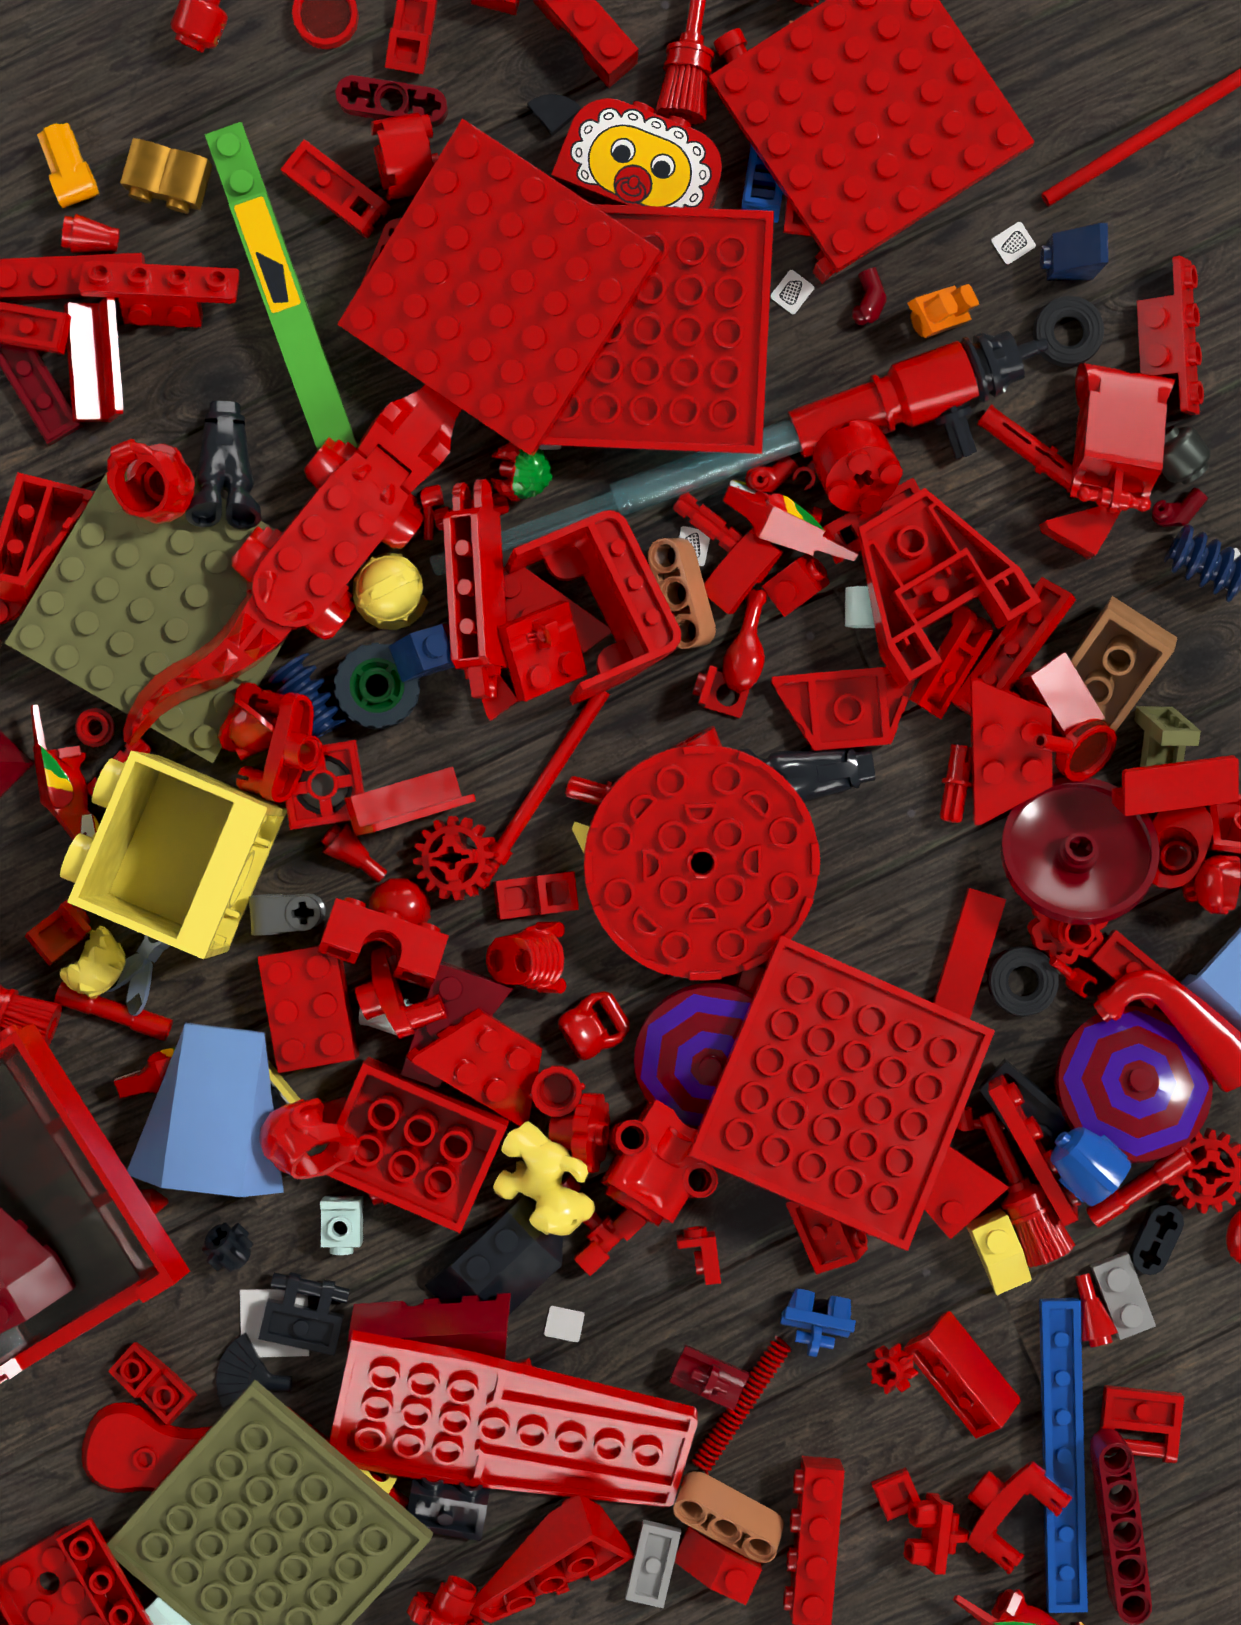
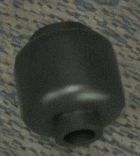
[1162,425,1211,484]

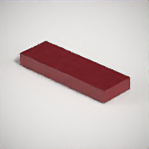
[0,343,83,446]

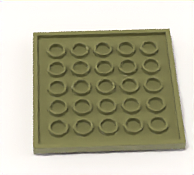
[5,468,287,763]
[107,1380,433,1625]

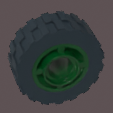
[334,642,420,729]

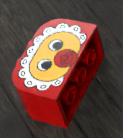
[551,98,722,209]

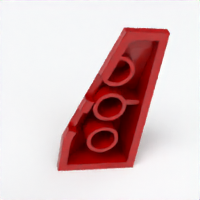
[470,1494,635,1623]

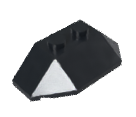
[425,1193,563,1315]

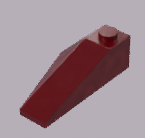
[0,1207,76,1334]

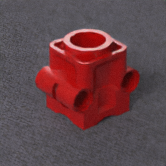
[600,1099,718,1227]

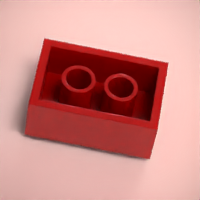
[257,945,360,1073]

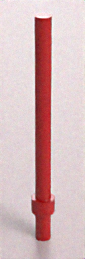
[477,691,610,890]

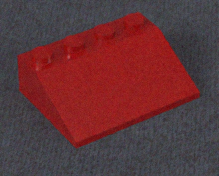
[326,1056,509,1233]

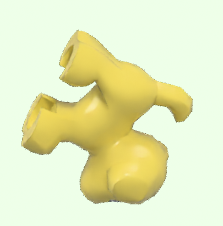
[493,1121,595,1236]

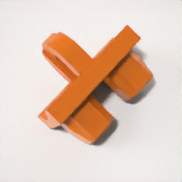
[907,284,979,338]

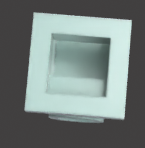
[320,1196,363,1255]

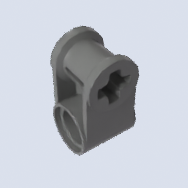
[249,893,326,936]

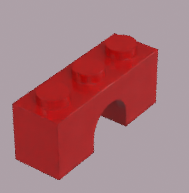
[533,0,639,88]
[317,897,449,989]

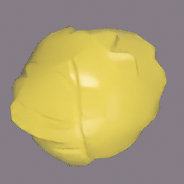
[60,926,126,999]

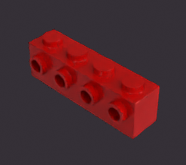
[783,1456,845,1625]

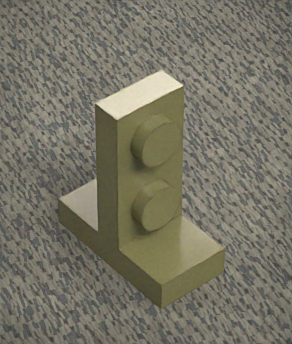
[1134,706,1201,767]

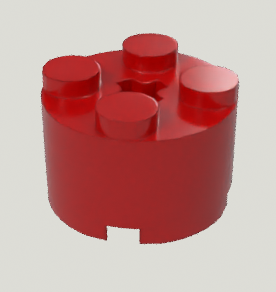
[371,112,439,200]
[813,420,903,514]

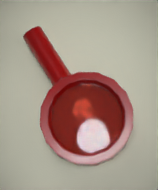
[292,0,359,50]
[1034,718,1117,782]

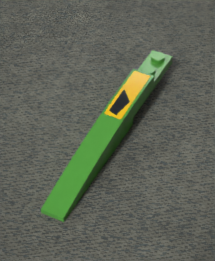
[205,122,357,450]

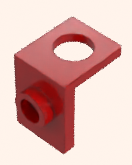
[692,665,750,718]

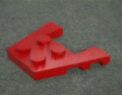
[482,567,612,721]

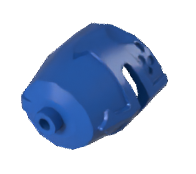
[1051,1127,1131,1206]

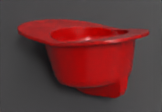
[1152,806,1214,889]

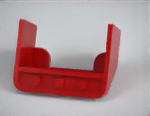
[505,510,681,705]

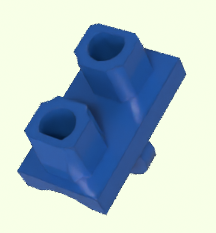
[780,1288,856,1357]

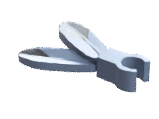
[104,935,170,1016]

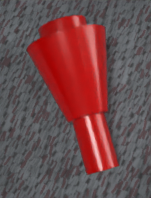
[321,822,388,883]
[1075,1273,1118,1348]

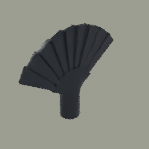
[216,1332,292,1412]

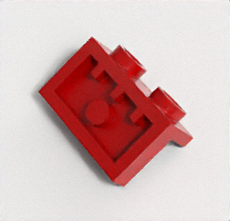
[786,1200,868,1275]

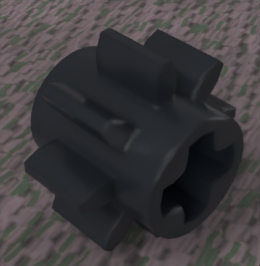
[202,1222,254,1272]

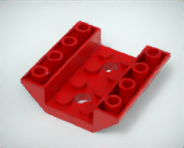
[0,1517,153,1625]

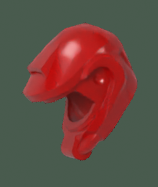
[107,439,195,524]
[259,1098,360,1180]

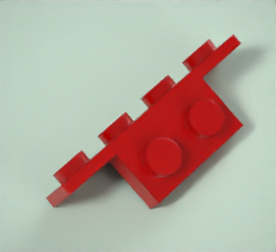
[1137,256,1204,415]
[79,261,240,328]

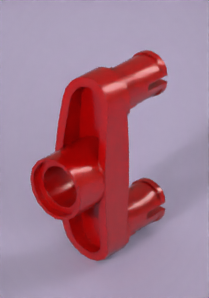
[236,690,323,802]
[355,945,447,1039]
[967,1461,1072,1575]

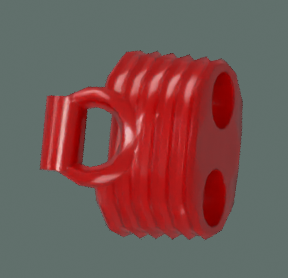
[486,922,566,993]

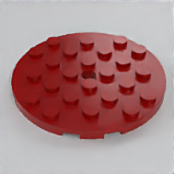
[584,744,820,981]

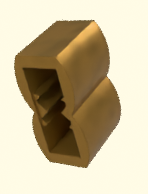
[120,138,213,214]

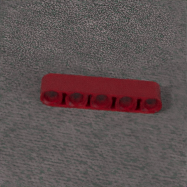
[1090,1428,1152,1625]

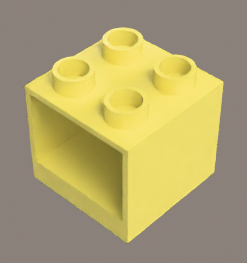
[60,750,287,959]

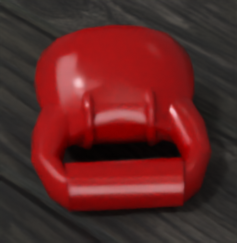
[558,991,631,1061]

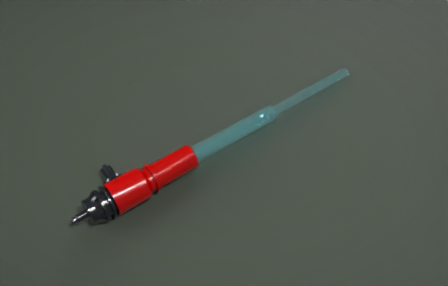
[430,330,1048,576]

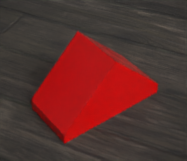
[1039,506,1122,559]

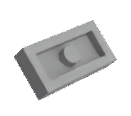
[1090,1251,1156,1340]
[625,1519,681,1608]

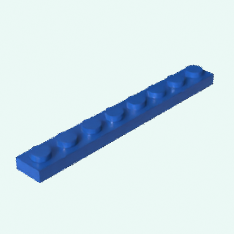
[1039,1298,1088,1613]

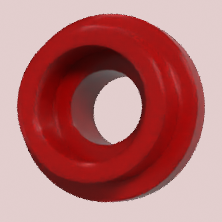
[75,708,115,747]

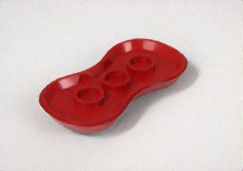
[82,1402,212,1493]

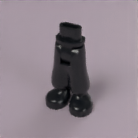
[186,401,261,529]
[738,748,875,802]

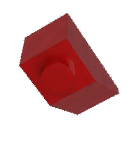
[674,1526,762,1605]

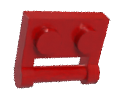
[1099,1385,1184,1463]

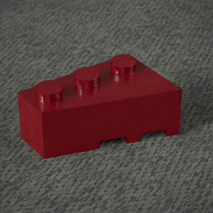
[401,961,514,1088]

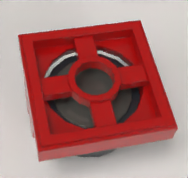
[285,740,365,830]

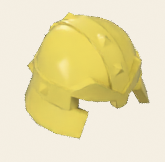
[352,553,428,630]

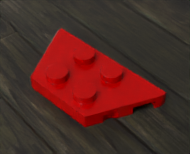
[771,667,915,751]
[970,677,1053,825]
[406,1008,542,1126]

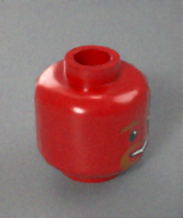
[170,0,228,53]

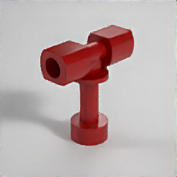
[561,1175,647,1276]

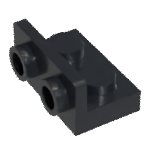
[407,1478,490,1541]

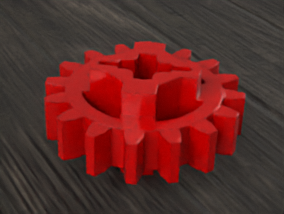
[413,816,499,900]
[1167,1128,1241,1214]

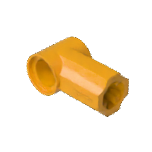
[37,123,99,208]

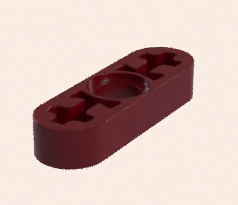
[335,75,448,127]

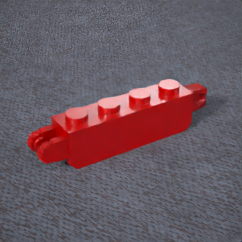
[443,479,508,699]

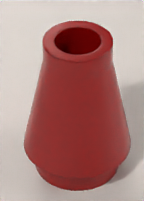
[61,213,120,252]

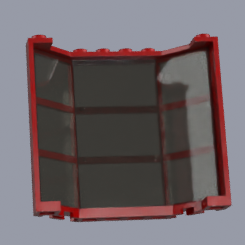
[0,1023,190,1384]

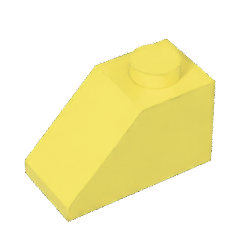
[966,1208,1032,1295]

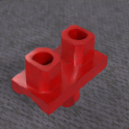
[903,1493,969,1575]

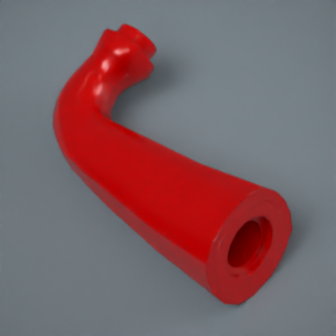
[1093,969,1241,1092]

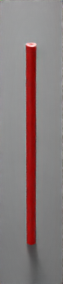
[1041,68,1241,207]

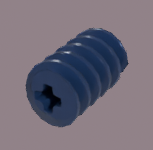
[1164,524,1241,602]
[268,653,347,738]

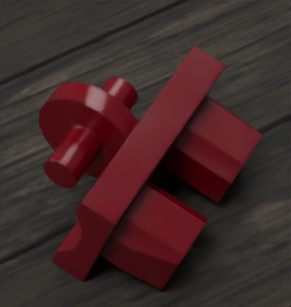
[669,1344,749,1411]

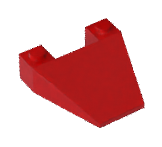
[858,488,1041,689]

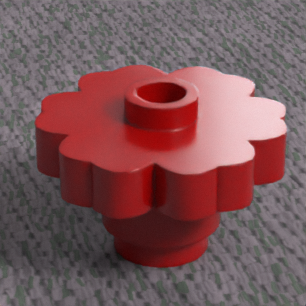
[1027,907,1108,964]
[549,1092,610,1173]
[406,1575,484,1625]

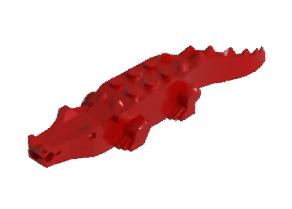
[123,384,462,747]

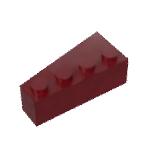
[347,1293,511,1360]

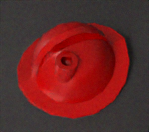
[218,682,277,761]

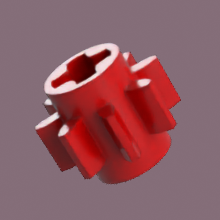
[867,1343,919,1394]

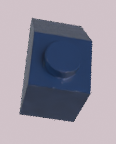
[1040,223,1108,281]
[389,624,455,683]

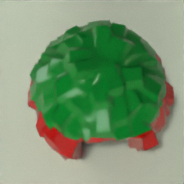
[491,442,552,502]

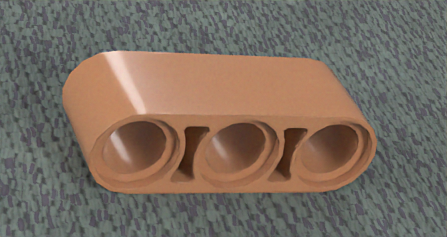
[648,538,716,649]
[673,1471,784,1563]

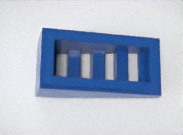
[741,145,783,223]

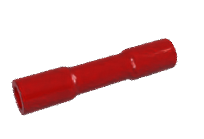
[54,981,173,1042]
[1086,1146,1196,1227]

